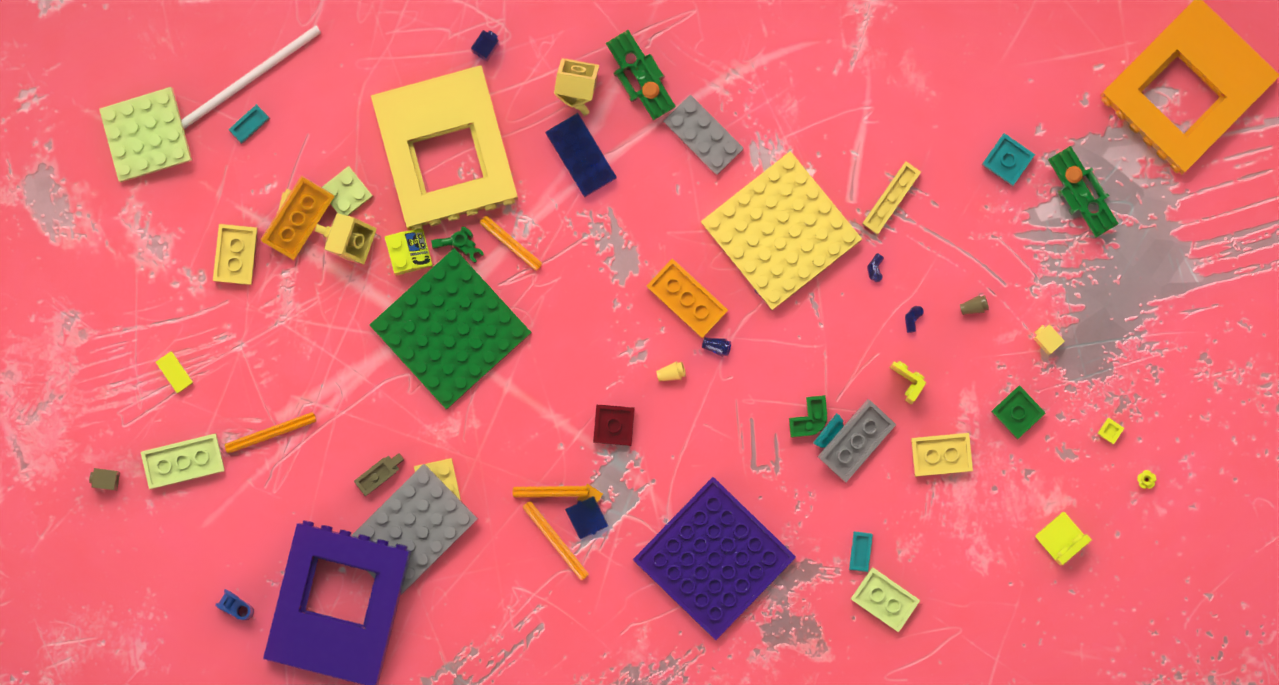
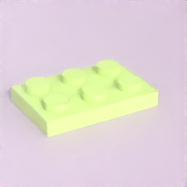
[851,567,920,632]

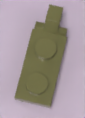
[354,453,405,496]

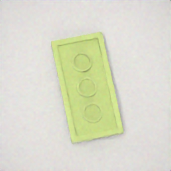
[141,433,225,489]

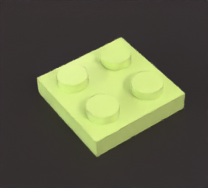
[322,166,373,216]

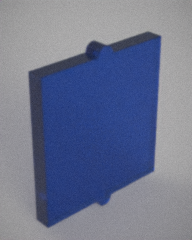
[565,496,609,539]

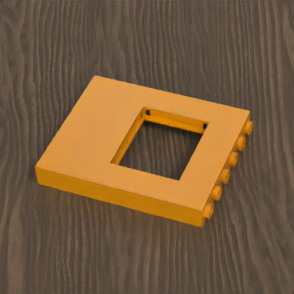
[1100,0,1279,175]

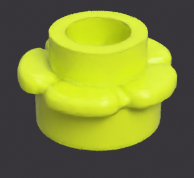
[1137,470,1156,489]

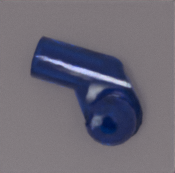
[867,253,884,282]
[905,306,924,333]

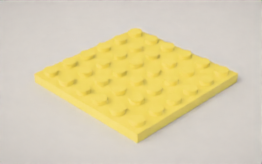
[701,151,862,311]

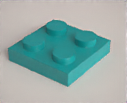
[981,133,1035,186]

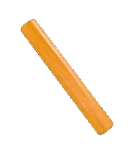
[480,216,542,271]
[513,486,589,497]

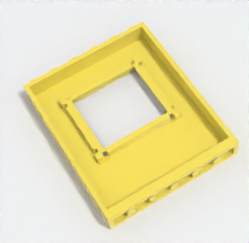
[371,65,518,230]

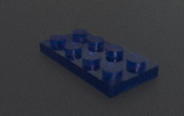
[545,113,617,198]

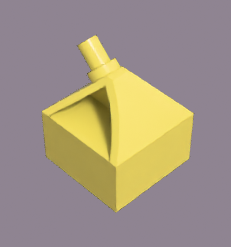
[554,58,599,116]
[315,213,377,264]

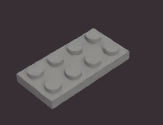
[663,94,744,176]
[818,399,896,482]

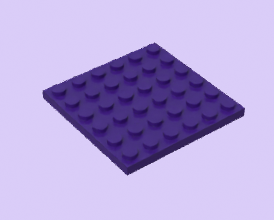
[633,477,796,640]

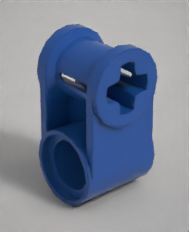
[215,589,254,620]

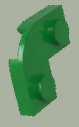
[789,395,827,437]

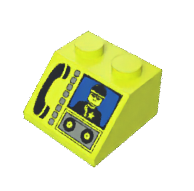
[384,229,433,276]

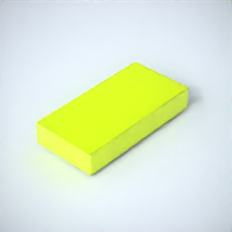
[156,351,194,393]

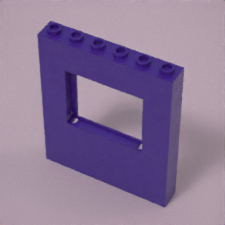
[263,520,411,685]

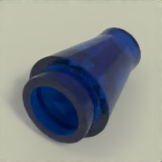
[702,337,731,357]

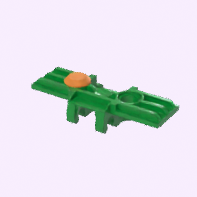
[606,30,676,121]
[1048,146,1119,238]

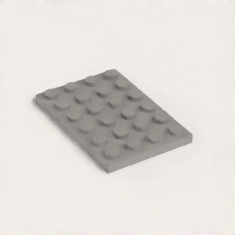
[351,464,478,595]

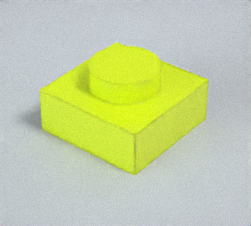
[1097,417,1124,444]

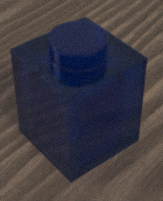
[470,30,500,62]

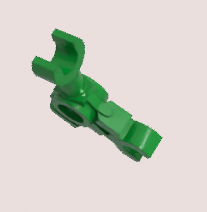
[431,227,484,263]

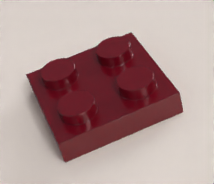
[593,404,635,446]

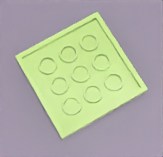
[99,87,192,182]

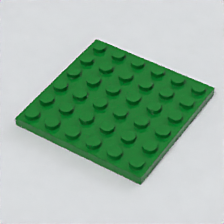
[369,248,532,410]

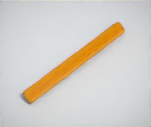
[224,412,316,453]
[523,501,589,580]

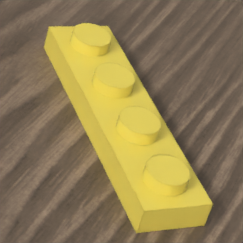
[862,161,921,235]

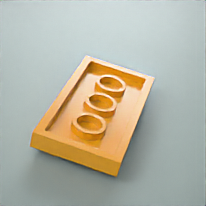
[261,175,334,260]
[646,258,728,338]

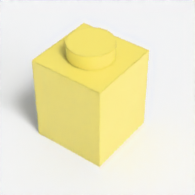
[1033,324,1065,356]

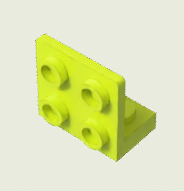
[889,361,927,404]
[1035,512,1092,565]

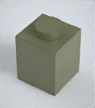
[89,468,120,491]

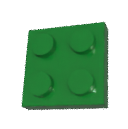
[991,385,1046,439]

